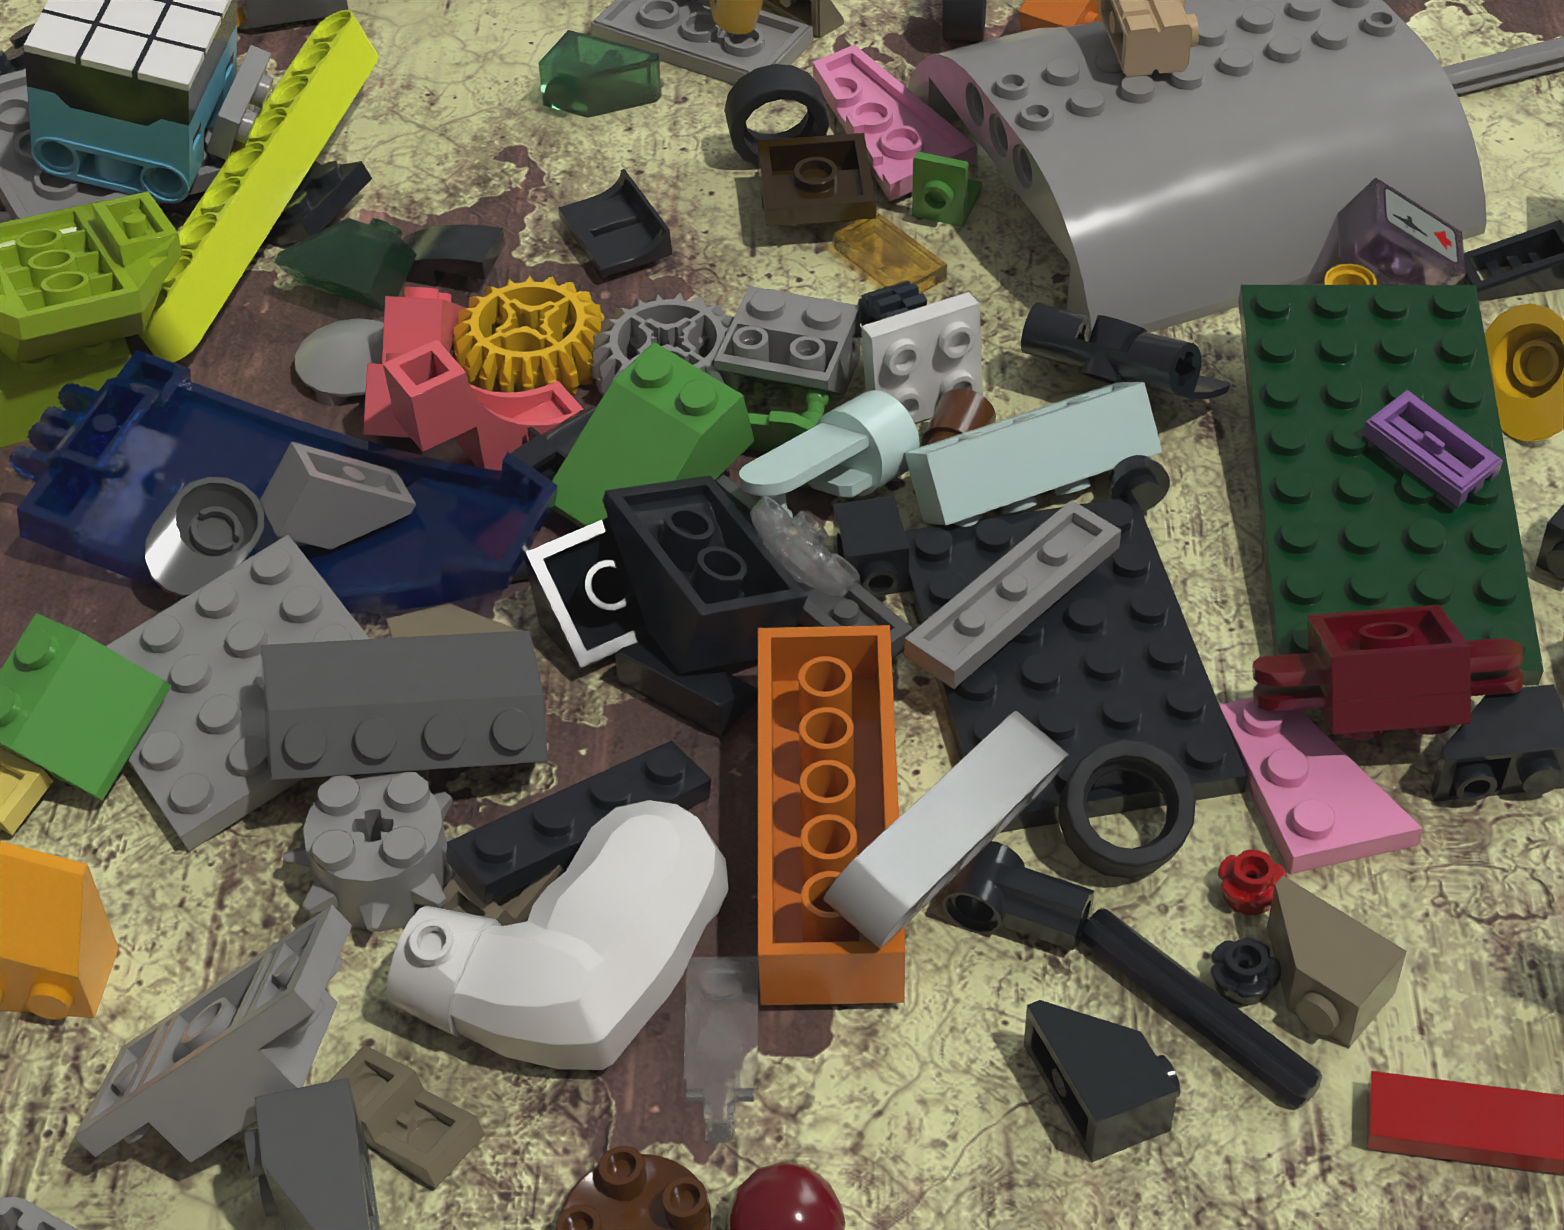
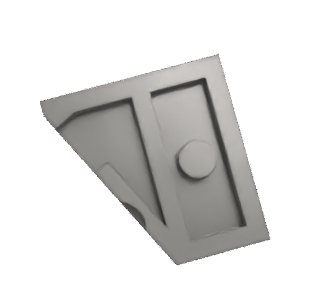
[206,45,274,160]

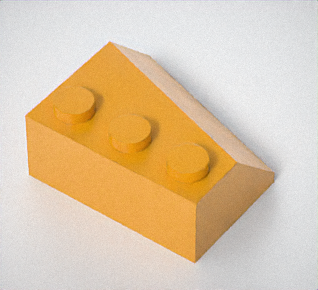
[0,841,119,1020]

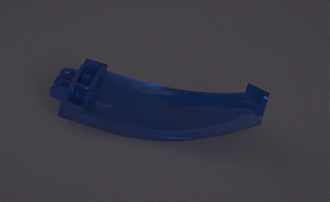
[9,350,558,614]

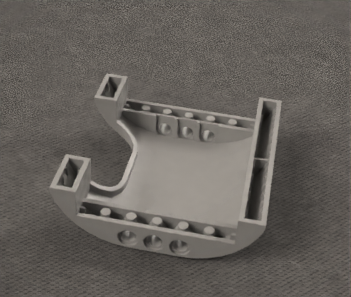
[908,0,1487,342]

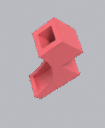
[363,287,466,438]
[382,339,583,479]

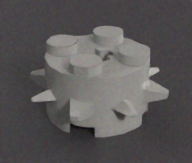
[283,772,453,932]

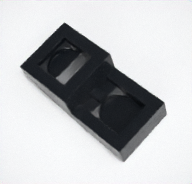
[384,224,505,287]

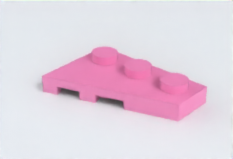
[1220,697,1423,874]

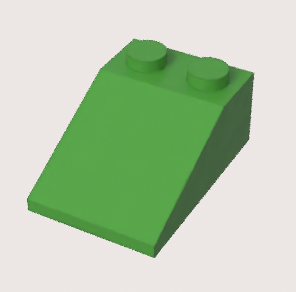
[542,342,754,528]

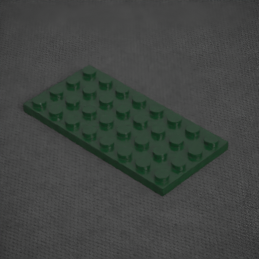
[1238,285,1544,685]

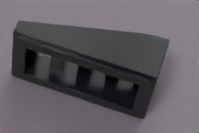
[1454,220,1564,301]

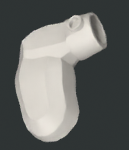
[386,800,729,1070]

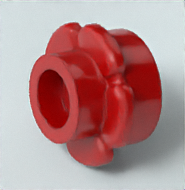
[1218,850,1287,915]

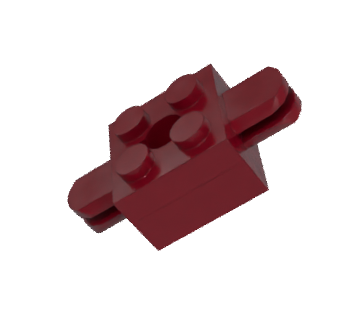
[1252,605,1523,740]

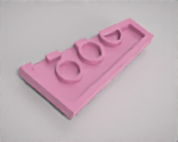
[813,44,977,202]

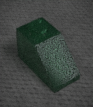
[538,30,662,118]
[274,218,417,312]

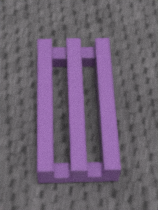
[1363,390,1503,507]

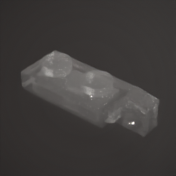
[683,956,759,1143]

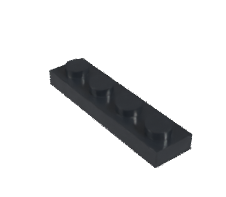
[446,740,712,904]

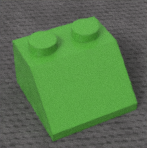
[0,613,172,801]

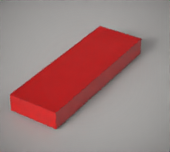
[1367,1071,1564,1175]

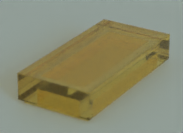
[834,211,947,294]

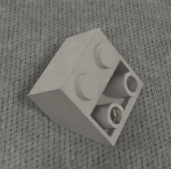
[714,286,860,395]

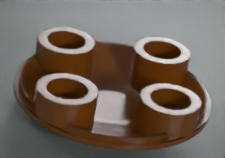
[556,1146,711,1230]

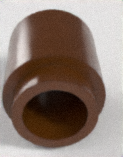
[922,389,996,446]

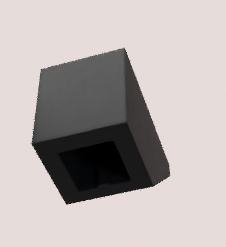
[1430,684,1564,802]

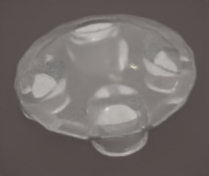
[750,496,860,597]

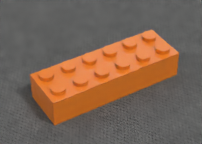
[758,625,905,1005]

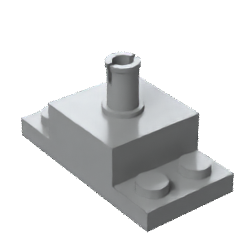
[74,905,352,1163]

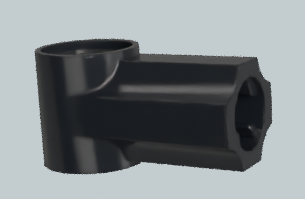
[942,841,1095,950]

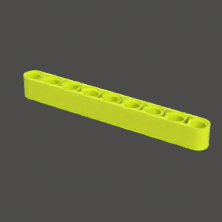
[138,10,379,364]

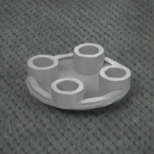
[294,318,384,406]

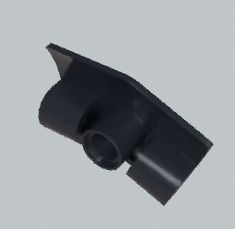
[1021,302,1231,399]

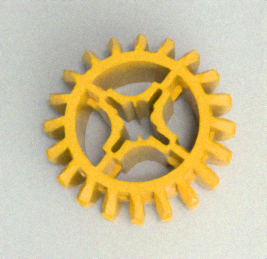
[452,276,604,396]

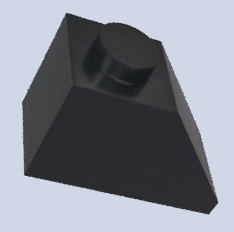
[1024,1000,1181,1163]

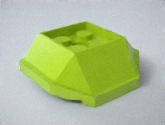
[0,191,182,363]

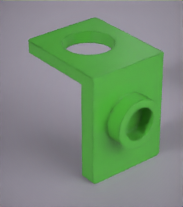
[912,152,982,227]

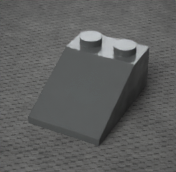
[245,1078,381,1230]

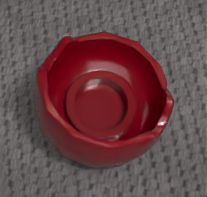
[725,1161,846,1230]

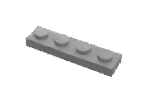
[904,500,1121,689]

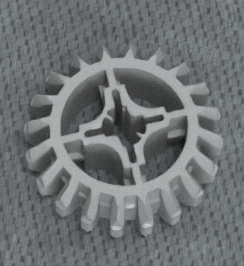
[591,293,744,398]

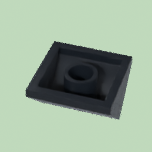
[524,517,652,670]

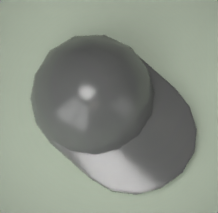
[145,477,264,598]

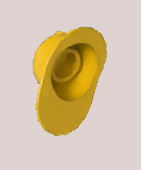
[1485,303,1564,442]

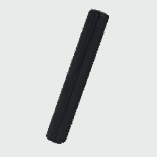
[1081,908,1322,1107]

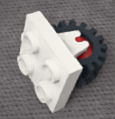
[857,281,983,423]

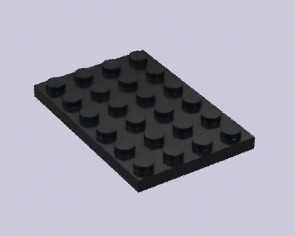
[905,498,1247,833]

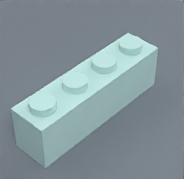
[904,382,1162,527]

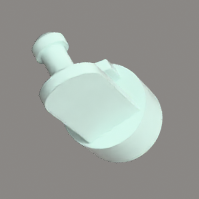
[739,390,920,536]

